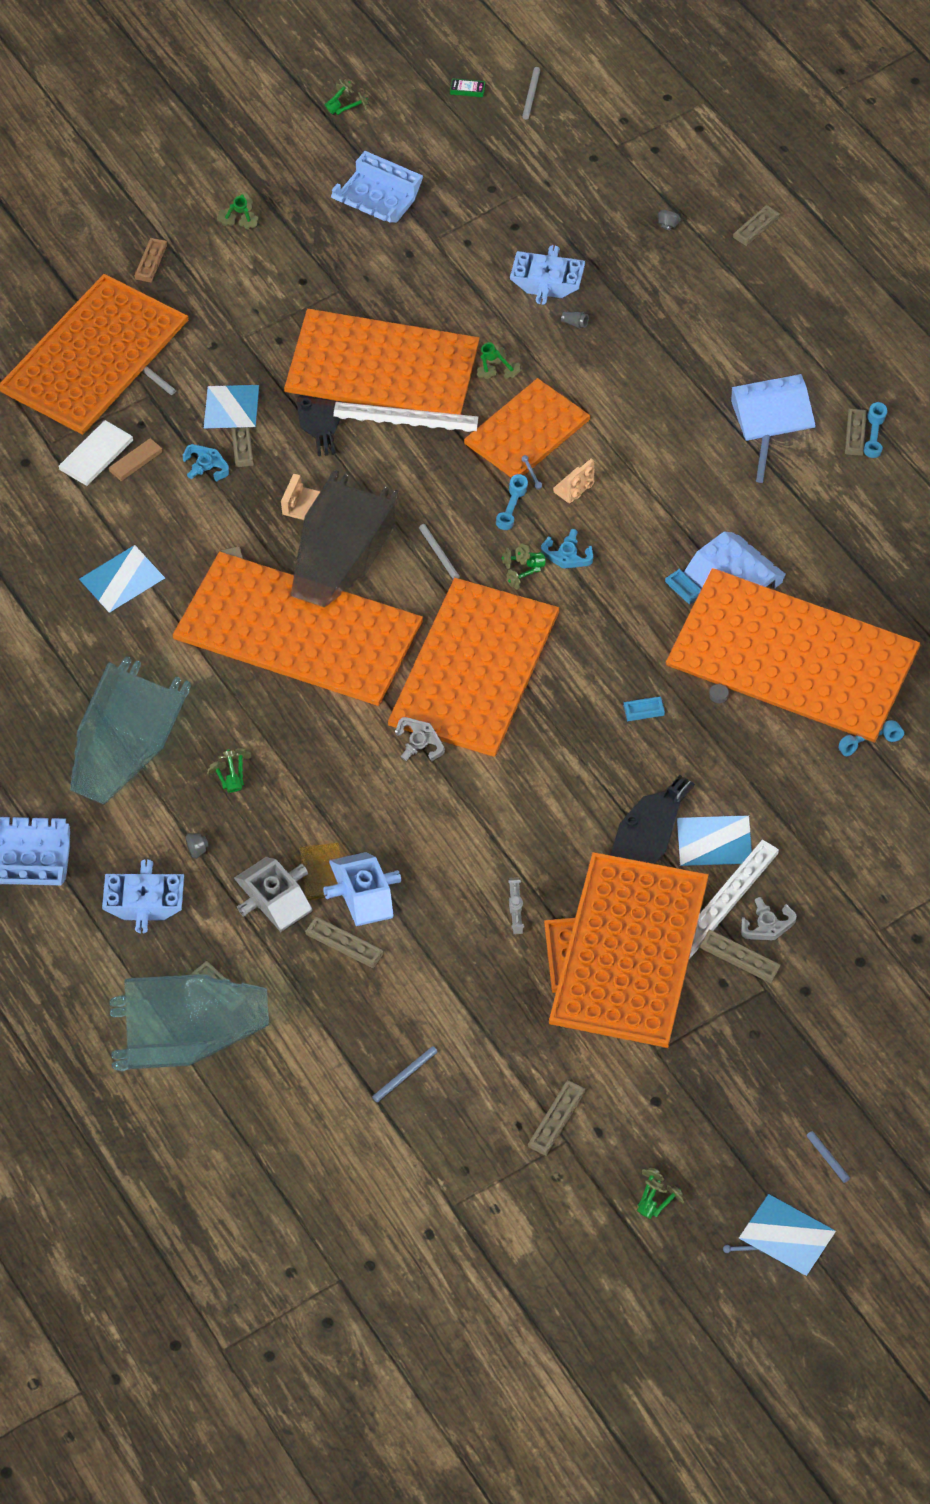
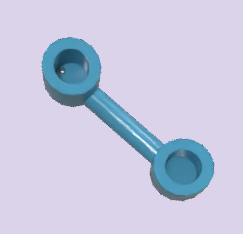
[863,402,887,458]
[496,474,528,530]
[839,720,904,756]

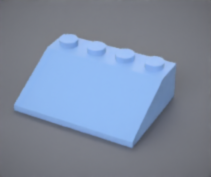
[731,374,815,441]

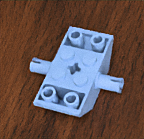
[510,245,585,304]
[323,852,401,926]
[102,860,184,933]

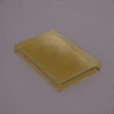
[300,843,342,900]

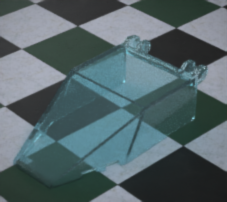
[70,656,191,805]
[110,974,269,1071]

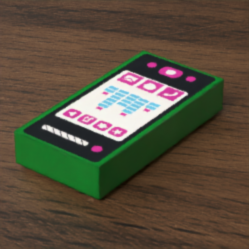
[450,78,485,97]

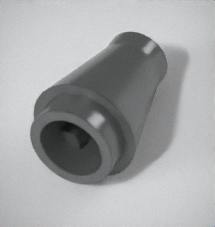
[561,312,589,329]

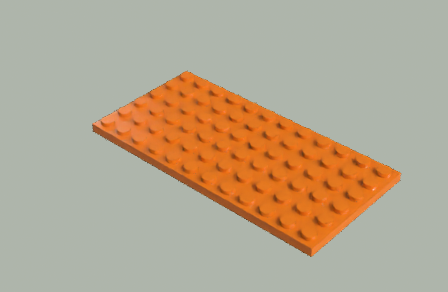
[173,551,423,706]
[666,568,920,743]

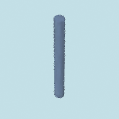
[756,435,770,483]
[372,1046,437,1102]

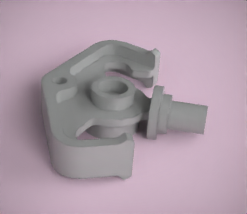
[395,717,445,762]
[508,877,524,934]
[741,897,797,940]

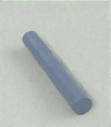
[807,1131,850,1183]

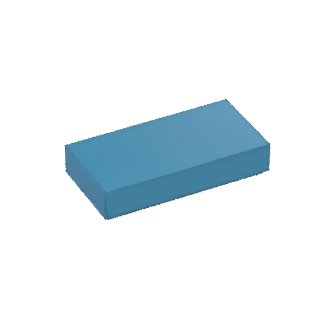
[665,569,701,605]
[623,696,665,721]

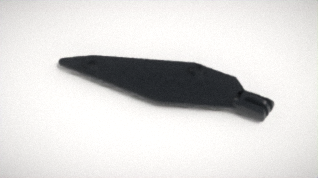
[297,394,347,456]
[610,775,695,864]

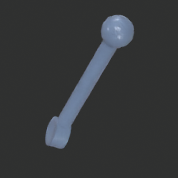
[522,455,542,490]
[723,1245,762,1253]

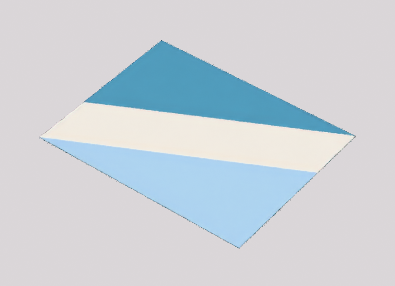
[204,385,259,428]
[79,545,165,613]
[677,816,752,866]
[739,1194,836,1276]

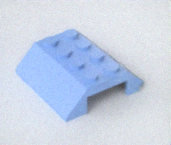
[331,151,423,223]
[683,532,785,589]
[0,817,70,885]

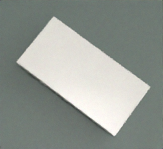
[59,420,133,486]

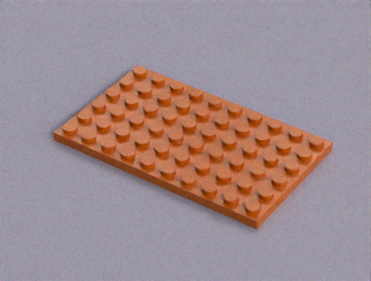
[0,274,189,435]
[284,309,480,415]
[388,577,559,757]
[549,852,708,1048]

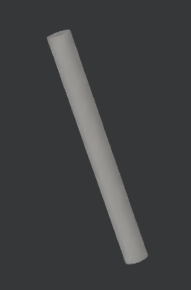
[522,67,540,119]
[142,366,176,395]
[419,524,460,580]

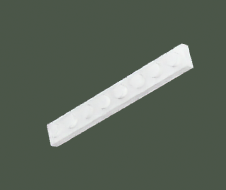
[334,402,478,432]
[689,840,779,959]

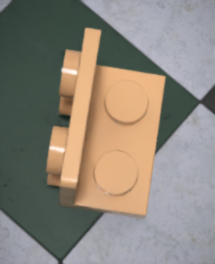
[553,459,595,504]
[281,474,329,523]

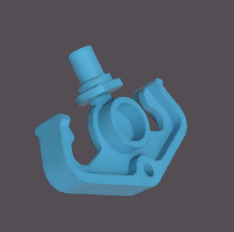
[183,444,229,482]
[541,529,593,568]

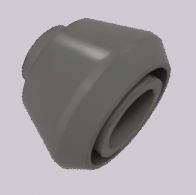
[658,210,681,230]
[185,833,209,859]

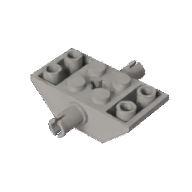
[234,857,312,932]

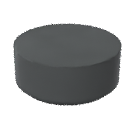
[709,684,729,703]

